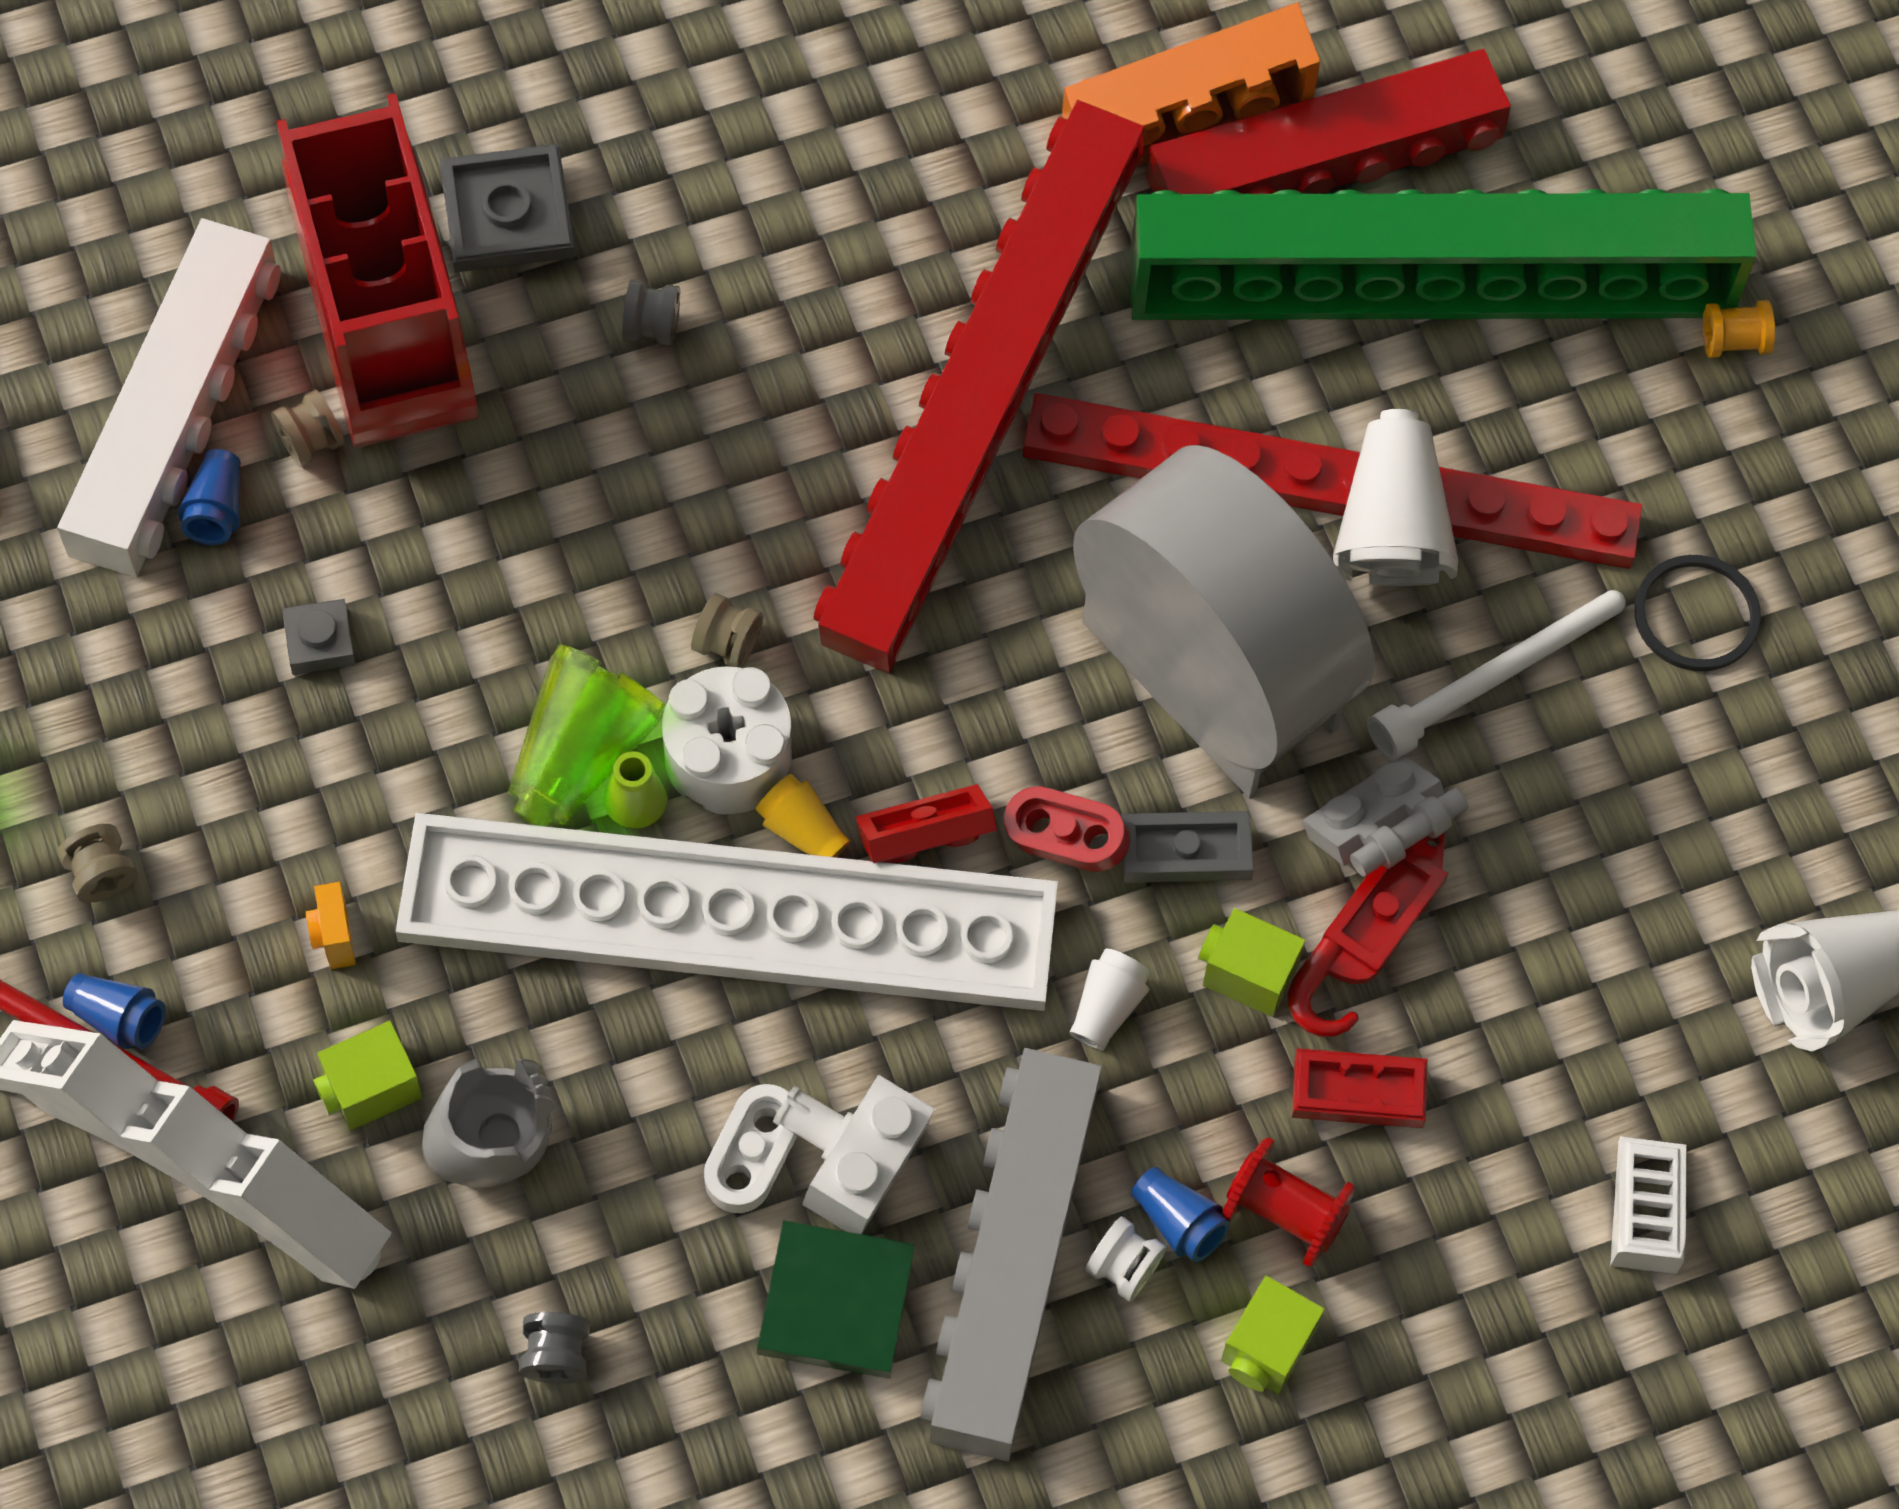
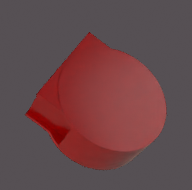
[276,93,478,448]

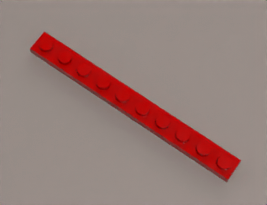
[1023,392,1642,569]

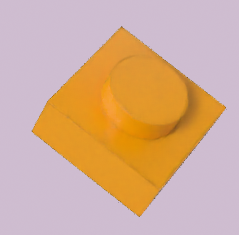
[306,881,356,970]

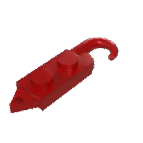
[1287,832,1449,1037]

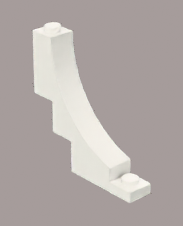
[0,1020,392,1289]

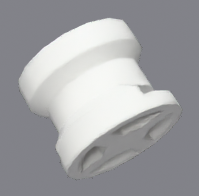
[1085,1216,1167,1302]

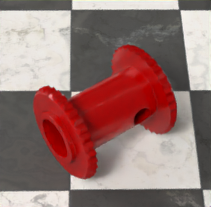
[1222,1137,1355,1267]

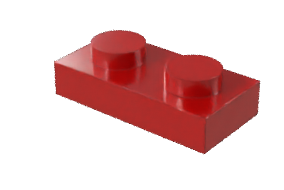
[855,784,997,864]

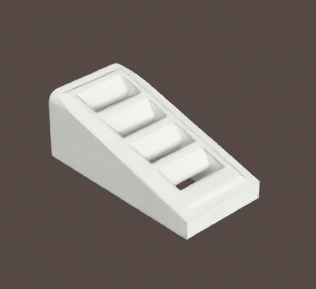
[1610,1137,1686,1274]

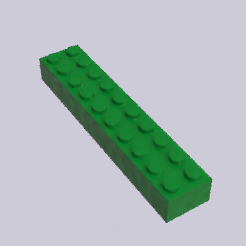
[1129,189,1756,320]

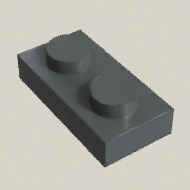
[1121,811,1254,883]

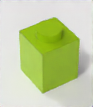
[1198,908,1305,1017]
[313,1020,423,1131]
[1221,1275,1325,1395]

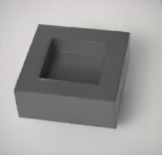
[282,599,355,675]

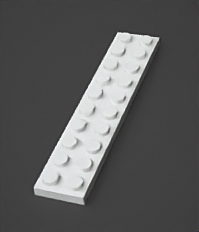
[395,813,1058,1011]

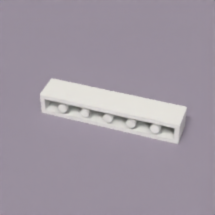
[57,218,281,578]

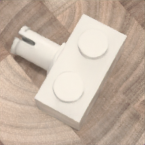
[773,1075,935,1234]

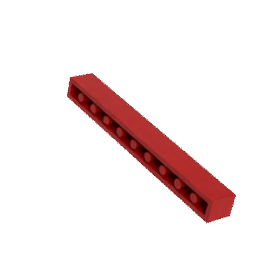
[813,99,1144,674]

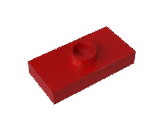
[1292,1048,1428,1128]

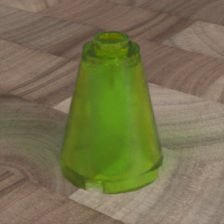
[507,644,666,827]

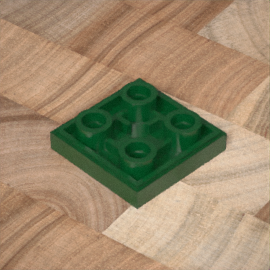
[757,1220,915,1379]

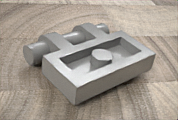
[1302,755,1469,877]

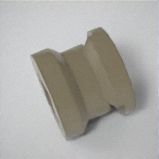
[271,390,345,467]
[691,593,764,668]
[57,824,138,903]

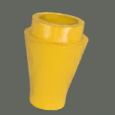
[755,773,851,858]

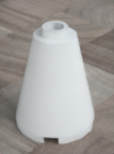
[1332,409,1459,586]
[1751,910,1899,1051]

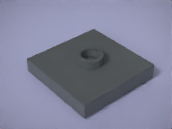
[439,144,575,273]

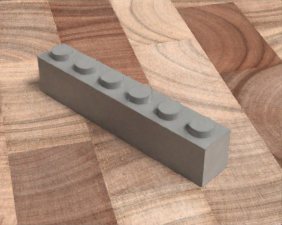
[920,1048,1102,1462]

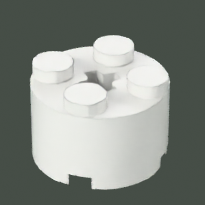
[662,667,792,815]

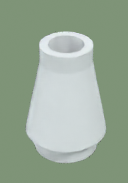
[1069,949,1151,1051]

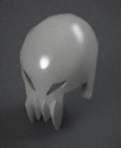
[422,1058,558,1188]

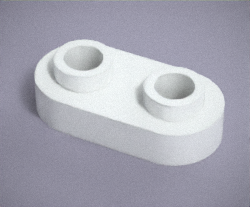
[704,1084,797,1213]

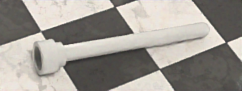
[1367,590,1626,761]

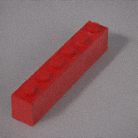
[1146,48,1511,194]

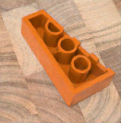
[1062,2,1320,166]

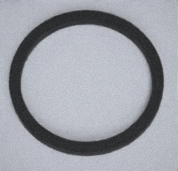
[1634,555,1761,671]

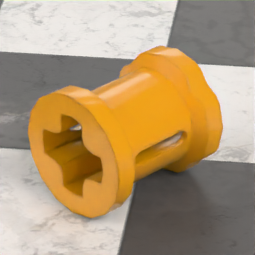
[1703,300,1775,358]

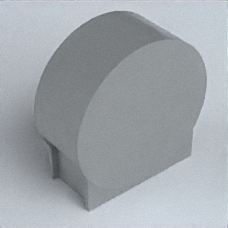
[1073,445,1374,798]

